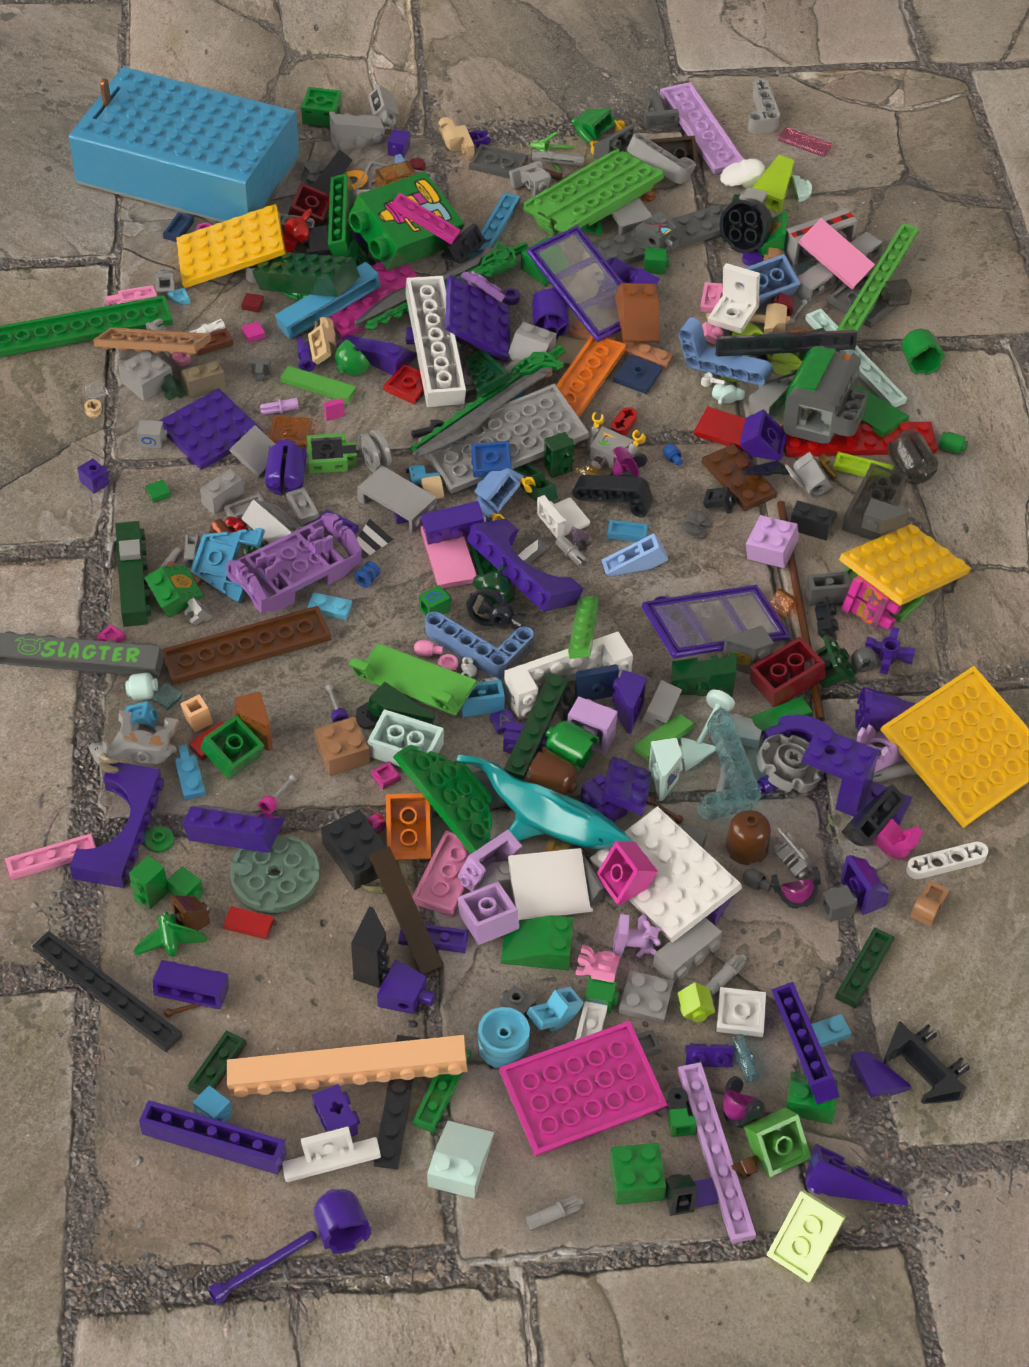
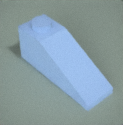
[602,533,669,577]

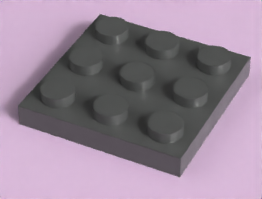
[828,274,904,328]

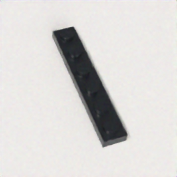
[374,1035,420,1170]

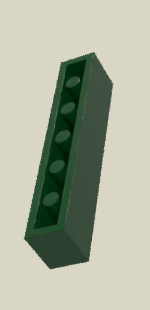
[115,521,151,627]

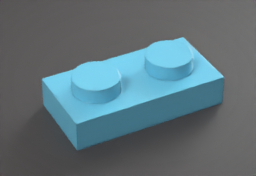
[307,592,352,621]
[811,1014,852,1048]

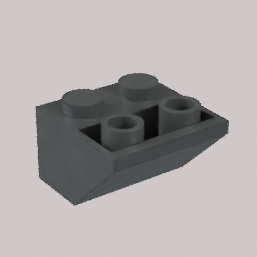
[594,124,634,160]

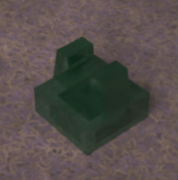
[161,373,186,400]

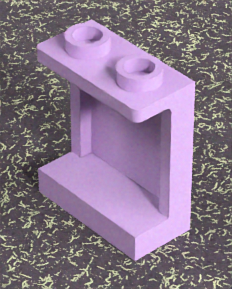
[458,830,522,892]

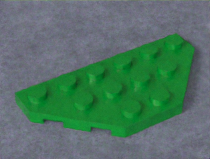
[393,744,493,854]

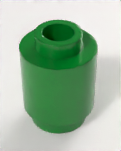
[938,431,968,455]

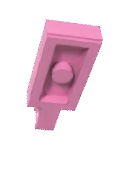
[105,285,157,306]

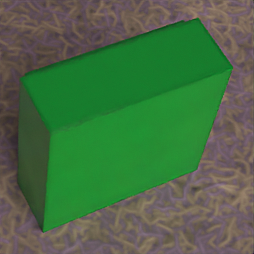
[145,479,171,503]

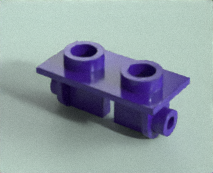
[685,1043,734,1067]

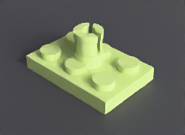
[767,1190,846,1282]

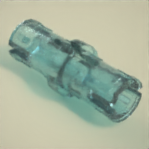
[730,1034,759,1083]

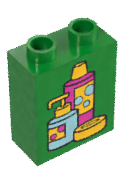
[348,171,465,271]

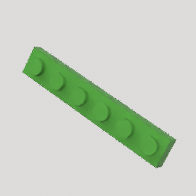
[568,596,599,659]

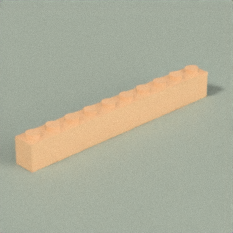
[227,1035,468,1097]

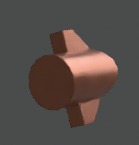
[209,519,235,534]

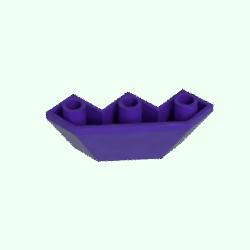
[594,257,660,309]

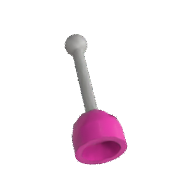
[258,774,297,815]

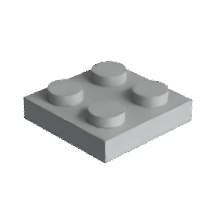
[619,970,674,1024]

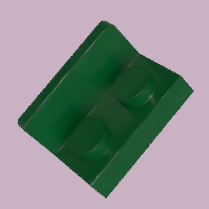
[815,635,856,688]

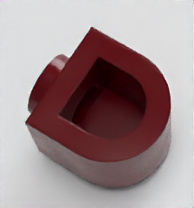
[771,293,794,316]

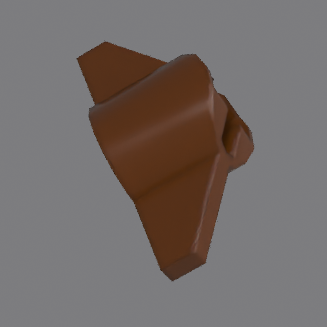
[731,1155,758,1179]

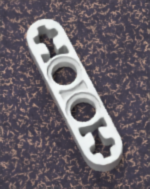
[906,842,988,879]

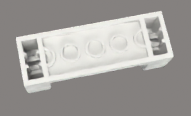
[504,632,633,721]

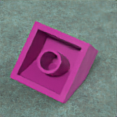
[596,841,658,905]

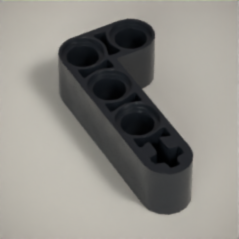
[572,475,653,518]

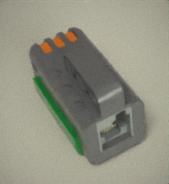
[783,346,868,444]

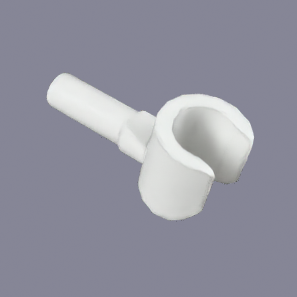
[701,372,726,387]

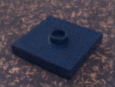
[613,354,663,394]
[574,664,619,700]

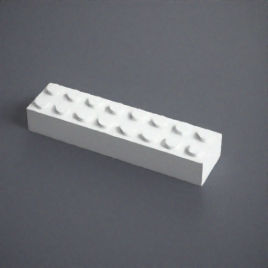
[405,276,466,407]

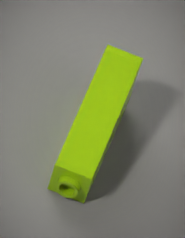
[752,154,794,213]

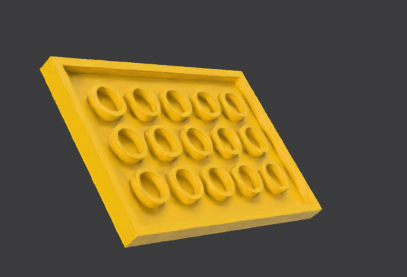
[176,204,286,288]
[839,524,971,606]

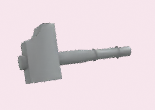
[715,713,762,800]

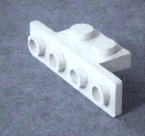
[282,1127,381,1182]

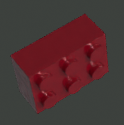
[749,637,826,707]

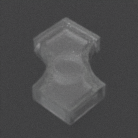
[828,839,891,872]

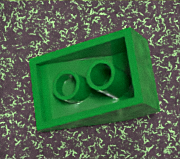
[501,915,574,971]

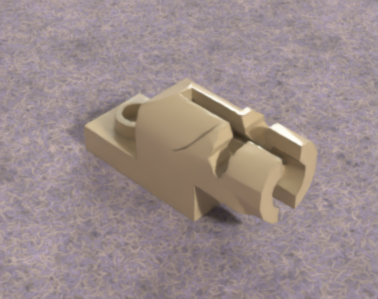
[438,117,474,160]
[308,317,337,365]

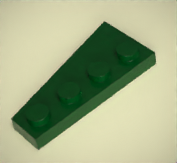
[466,349,512,397]

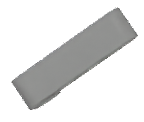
[747,79,780,134]
[627,133,696,184]

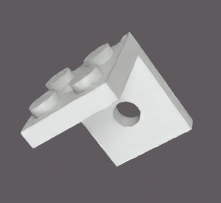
[708,263,760,334]

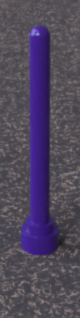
[207,1231,317,1305]

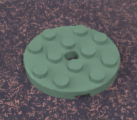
[230,835,320,913]

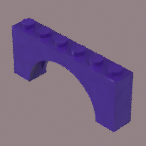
[467,518,583,612]
[70,762,164,888]

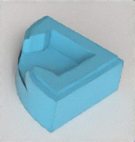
[167,288,191,305]

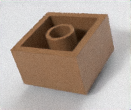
[314,717,370,776]

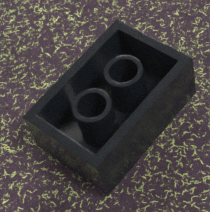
[321,809,386,890]

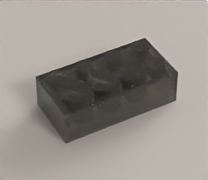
[842,463,908,541]

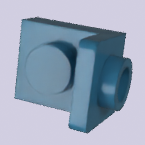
[125,701,159,730]

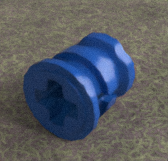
[354,561,381,588]

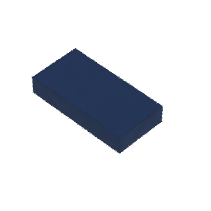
[163,212,194,242]

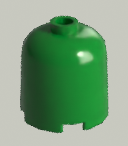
[901,328,945,375]
[545,720,600,774]

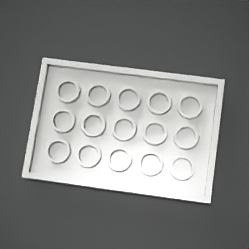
[590,806,742,943]

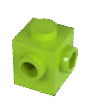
[678,982,715,1023]

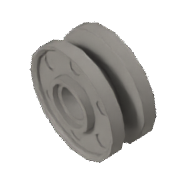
[358,429,392,473]

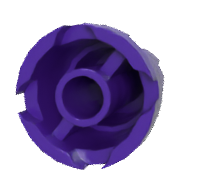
[855,687,916,730]

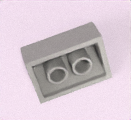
[241,499,303,544]

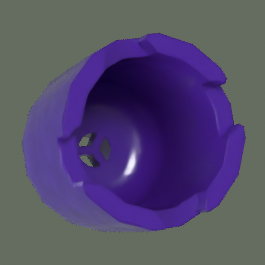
[314,1189,371,1254]

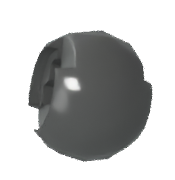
[851,647,877,672]

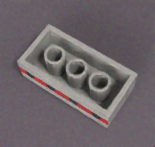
[783,208,858,269]

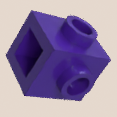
[77,458,110,494]

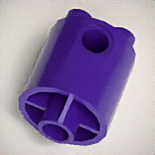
[532,287,569,340]

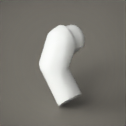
[461,657,477,678]

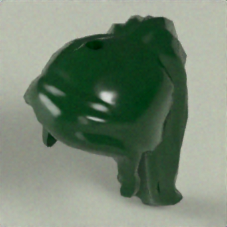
[473,565,516,604]

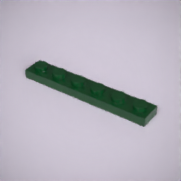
[504,672,569,780]

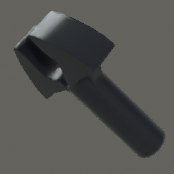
[411,419,444,438]

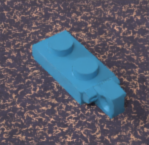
[175,744,206,800]

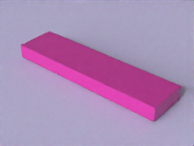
[390,193,461,245]

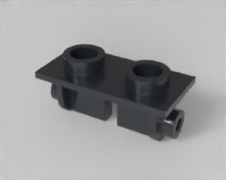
[815,597,839,640]

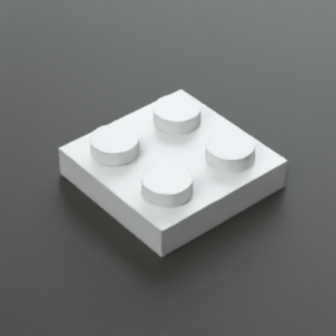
[716,987,766,1037]

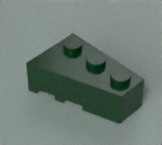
[670,652,737,697]

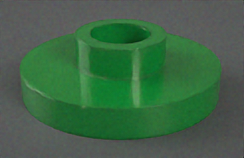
[144,826,174,853]

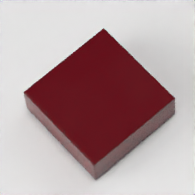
[241,293,264,312]

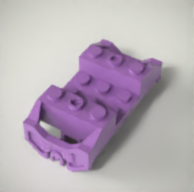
[227,513,362,614]

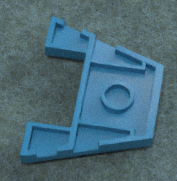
[191,528,265,604]

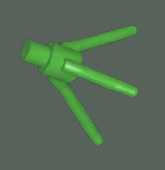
[530,132,574,171]

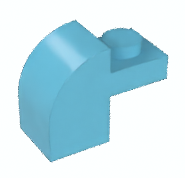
[526,987,584,1032]

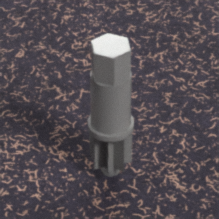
[705,954,747,996]
[525,1195,584,1230]

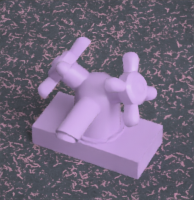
[613,914,661,958]

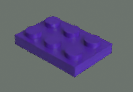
[602,756,652,816]

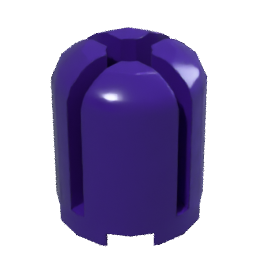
[265,440,307,496]

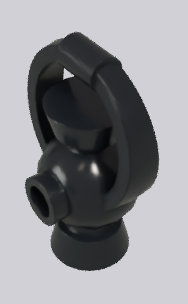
[466,588,526,631]

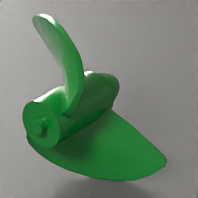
[134,912,207,957]

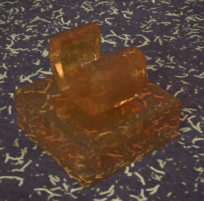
[770,588,797,617]

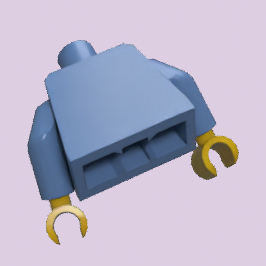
[475,468,536,521]

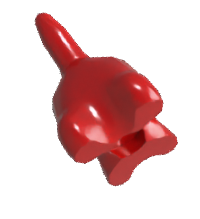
[282,209,312,253]

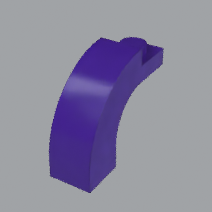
[763,715,836,755]

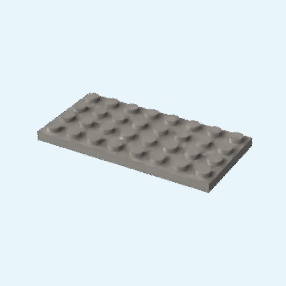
[418,384,589,494]

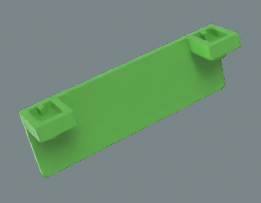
[348,644,477,716]

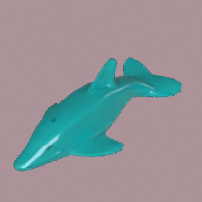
[456,755,634,850]

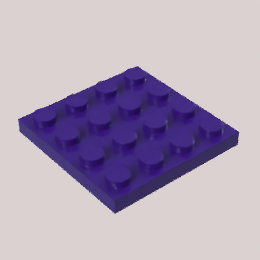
[445,275,510,362]
[159,388,263,470]

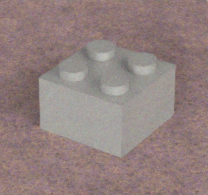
[118,350,174,401]

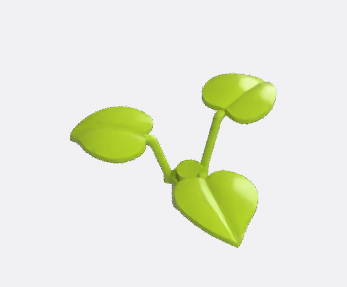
[721,322,802,382]

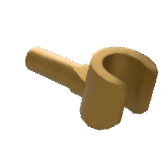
[818,454,837,479]

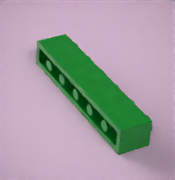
[328,173,354,257]

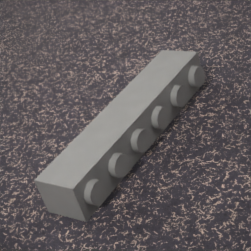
[795,232,883,303]

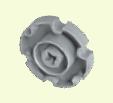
[756,734,824,793]

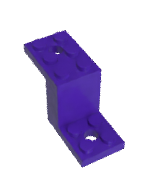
[801,726,912,826]

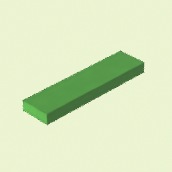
[280,366,356,403]

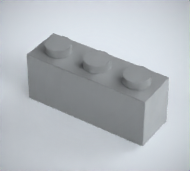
[653,917,722,982]

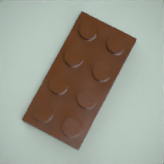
[701,444,777,511]

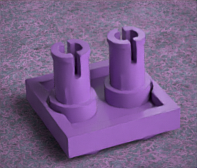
[460,271,505,302]

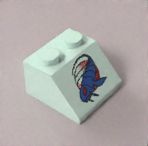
[649,738,684,801]

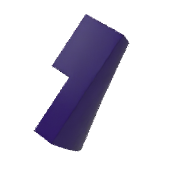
[850,1052,911,1098]

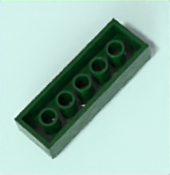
[252,252,360,297]

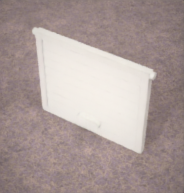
[507,848,593,920]

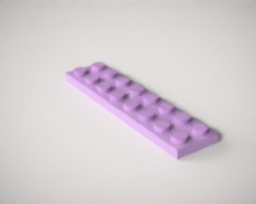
[660,82,743,174]

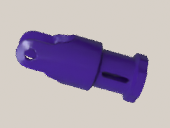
[297,335,316,372]

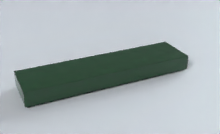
[835,927,895,1009]

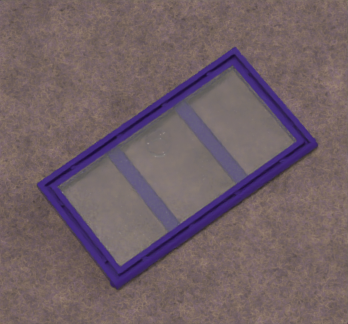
[526,225,623,343]
[641,585,790,659]

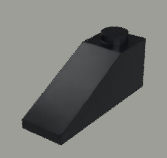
[841,784,907,848]

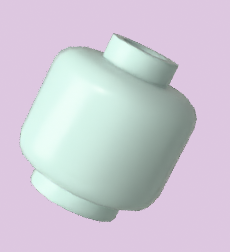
[125,672,158,701]

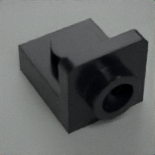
[703,487,736,514]

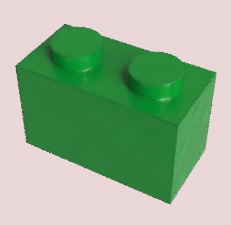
[129,855,169,909]

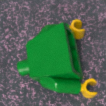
[572,109,625,155]

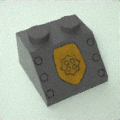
[722,625,774,675]

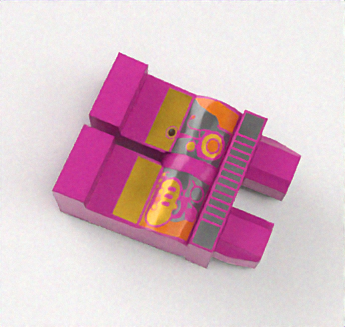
[841,575,903,630]

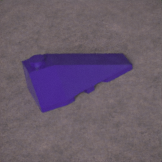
[336,335,417,375]
[805,1144,908,1205]

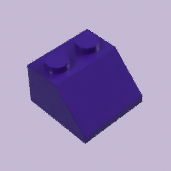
[740,409,787,461]
[612,670,647,734]
[840,855,889,915]

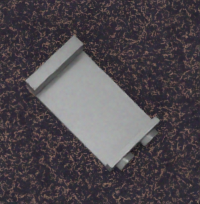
[611,197,652,235]
[357,465,437,533]

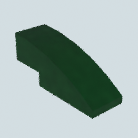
[512,463,558,502]

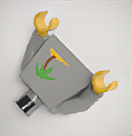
[587,412,646,470]

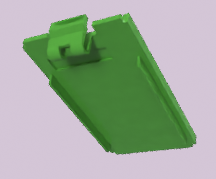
[523,148,664,237]

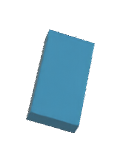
[607,520,648,542]

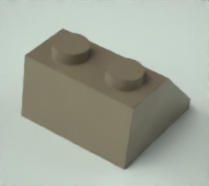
[178,360,226,398]

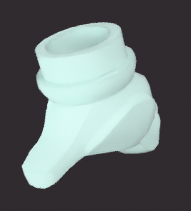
[712,384,745,405]

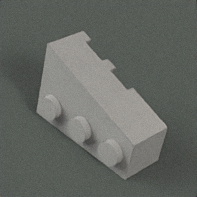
[329,111,385,151]

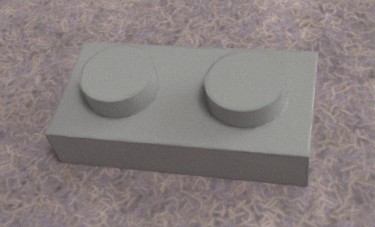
[286,487,319,525]

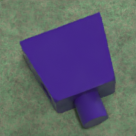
[377,960,436,1014]

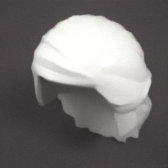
[720,158,766,188]

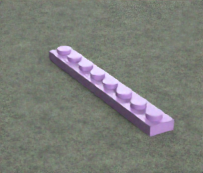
[678,1062,756,1244]

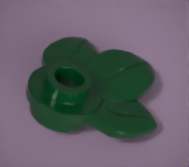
[349,239,376,267]

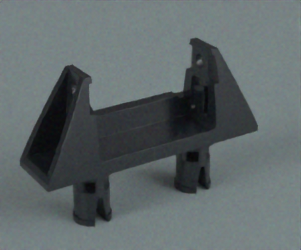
[883,1021,970,1104]

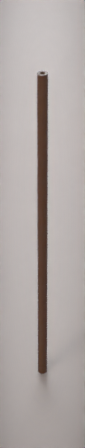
[777,501,825,721]

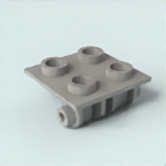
[774,828,813,880]

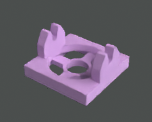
[857,724,904,773]

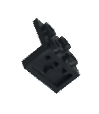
[441,224,486,264]

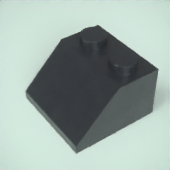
[790,501,838,541]

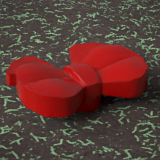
[225,516,250,532]

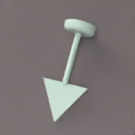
[681,690,735,772]

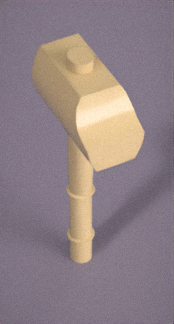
[705,303,790,334]

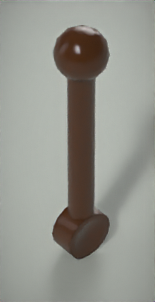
[646,796,683,824]
[164,1004,206,1018]

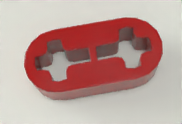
[611,407,637,436]

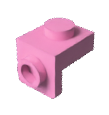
[702,322,724,345]

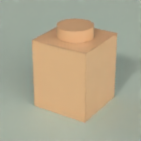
[180,695,213,733]

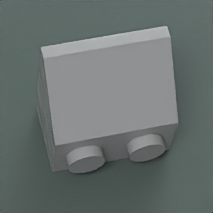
[507,322,556,364]

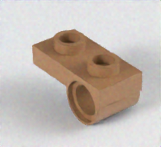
[910,880,950,927]

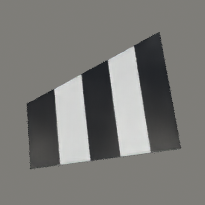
[357,519,394,559]

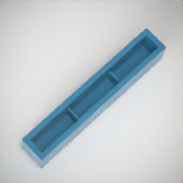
[275,262,381,339]

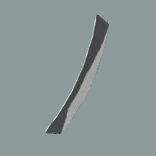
[518,539,550,564]

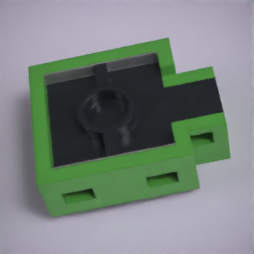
[307,433,357,474]

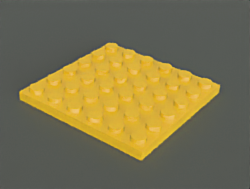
[880,666,1029,828]

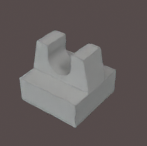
[184,597,213,626]

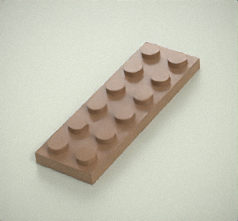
[93,327,212,355]

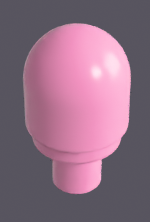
[414,640,443,657]

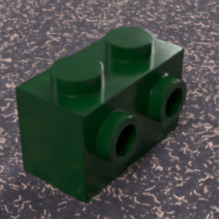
[543,432,575,478]

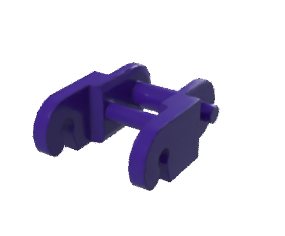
[469,130,491,148]

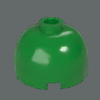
[335,339,370,377]

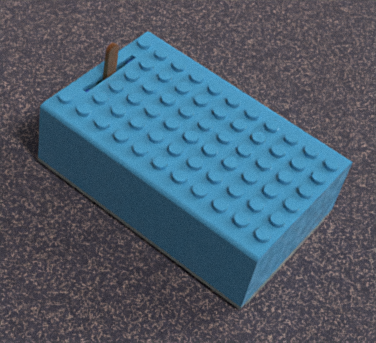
[69,66,299,222]

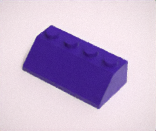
[182,805,285,853]

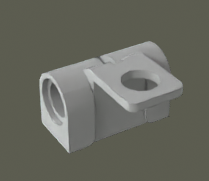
[785,452,833,498]

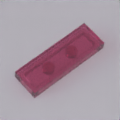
[778,127,832,157]

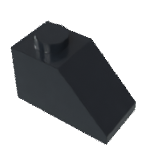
[665,1174,698,1216]

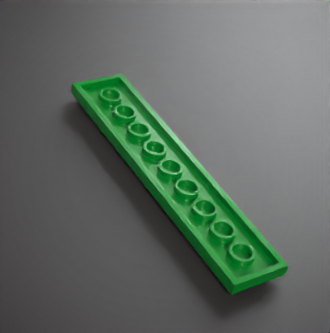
[0,295,173,357]

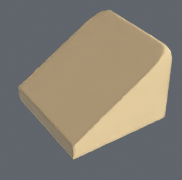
[421,476,445,500]

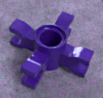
[865,627,916,674]

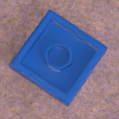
[471,441,512,478]

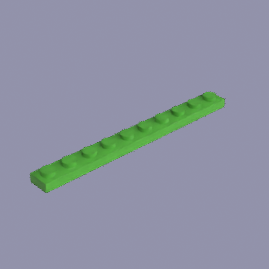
[837,223,919,333]

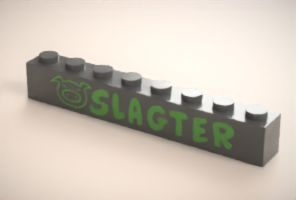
[0,631,164,678]

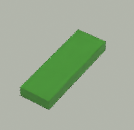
[634,713,694,762]

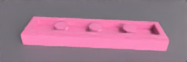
[5,833,96,880]

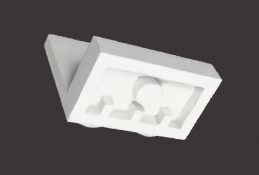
[537,495,590,538]

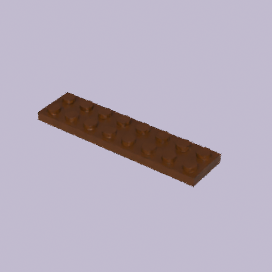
[161,606,331,685]

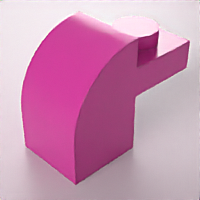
[872,819,923,859]

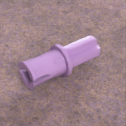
[260,398,299,415]

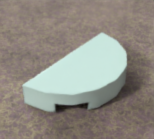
[791,175,812,202]

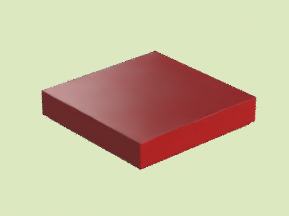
[383,364,424,405]

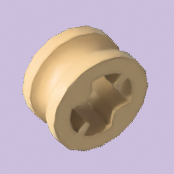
[84,399,102,418]

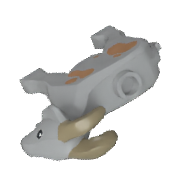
[89,711,179,773]

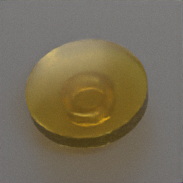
[576,466,601,475]

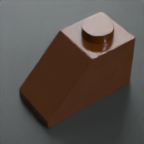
[170,896,210,931]

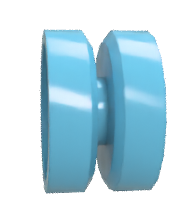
[478,1007,530,1068]

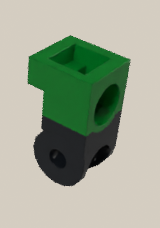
[666,1087,696,1137]

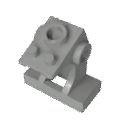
[509,161,551,197]

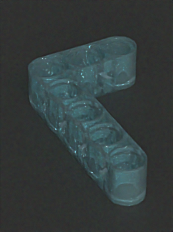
[697,709,761,820]

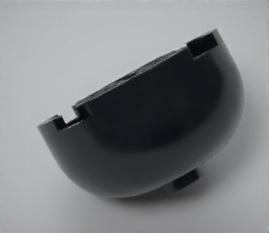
[720,198,773,253]

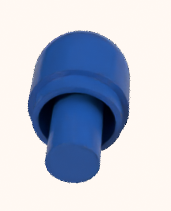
[663,444,683,466]

